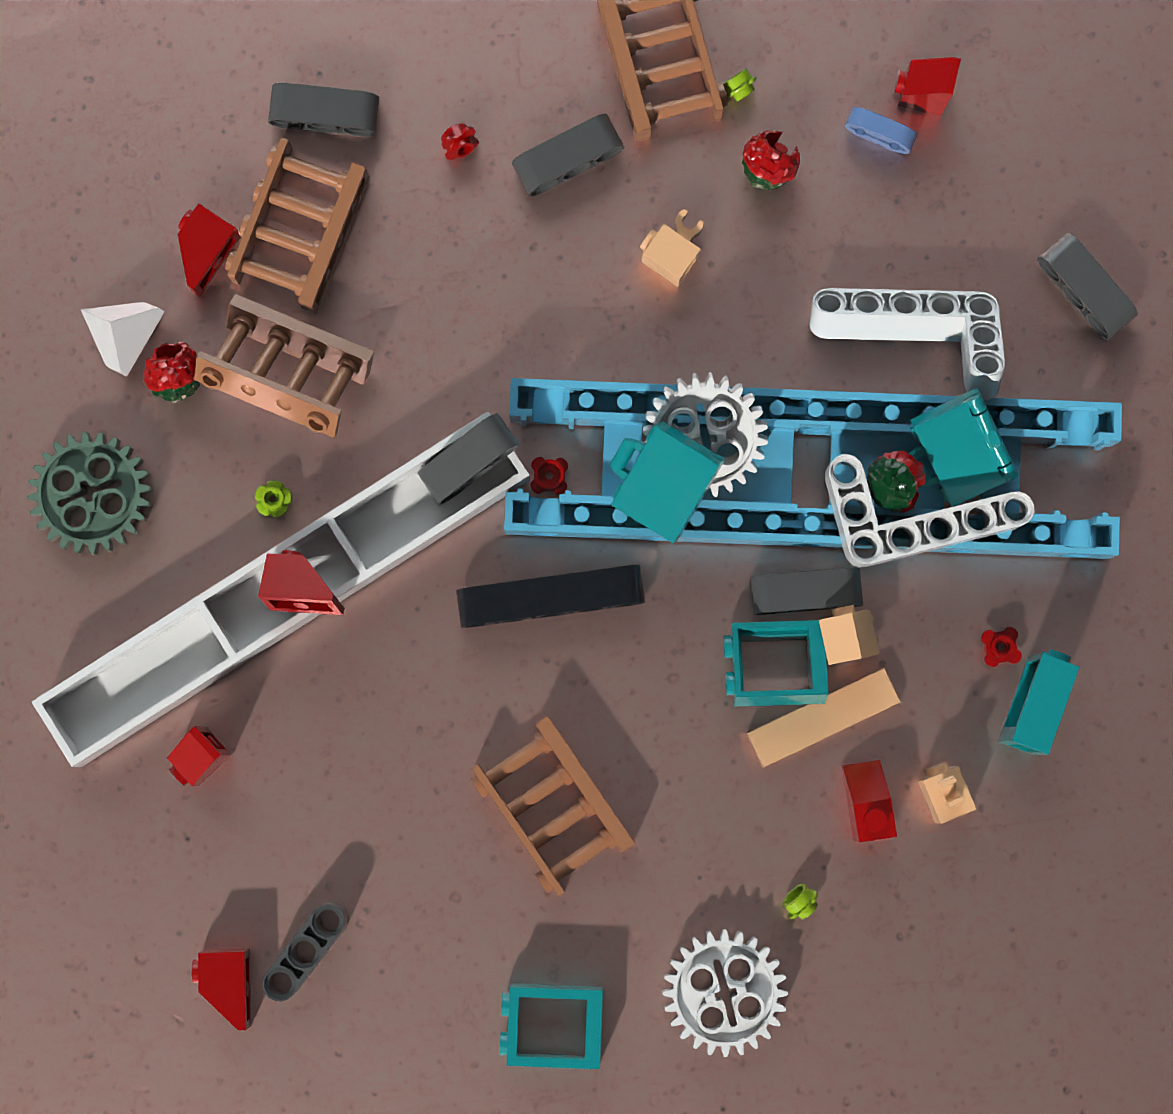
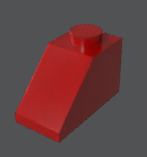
[894,57,961,116]
[177,203,241,297]
[258,550,345,615]
[167,726,232,786]
[842,760,897,843]
[192,948,251,1031]

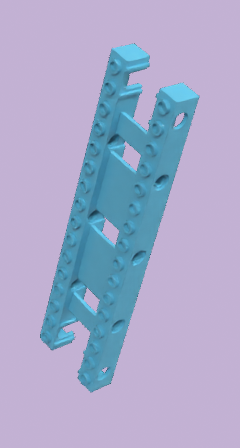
[504,378,1122,559]

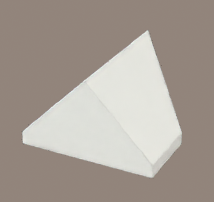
[80,302,165,376]

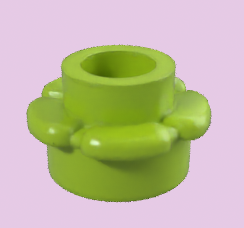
[723,68,757,102]
[255,480,292,517]
[782,884,818,919]

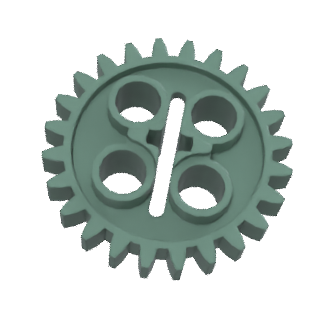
[27,432,153,555]

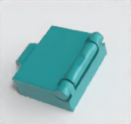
[909,388,1019,507]
[610,421,725,544]

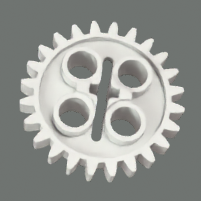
[643,372,768,497]
[662,929,788,1057]

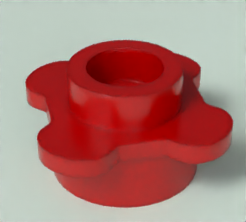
[441,123,479,160]
[530,457,568,495]
[981,627,1022,667]

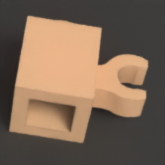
[640,209,704,287]
[819,605,879,665]
[918,762,977,824]

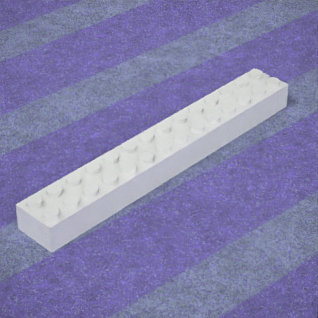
[31,411,530,767]

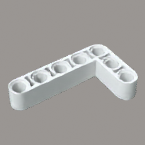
[809,288,1005,400]
[825,454,1035,567]

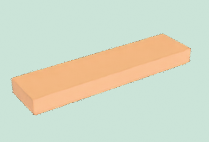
[746,668,901,768]

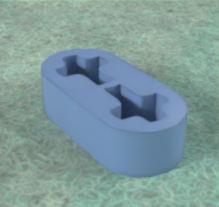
[845,107,917,154]

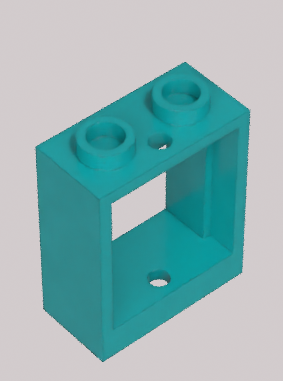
[723,620,829,707]
[998,649,1080,755]
[500,983,603,1069]

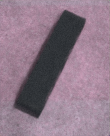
[456,565,645,628]

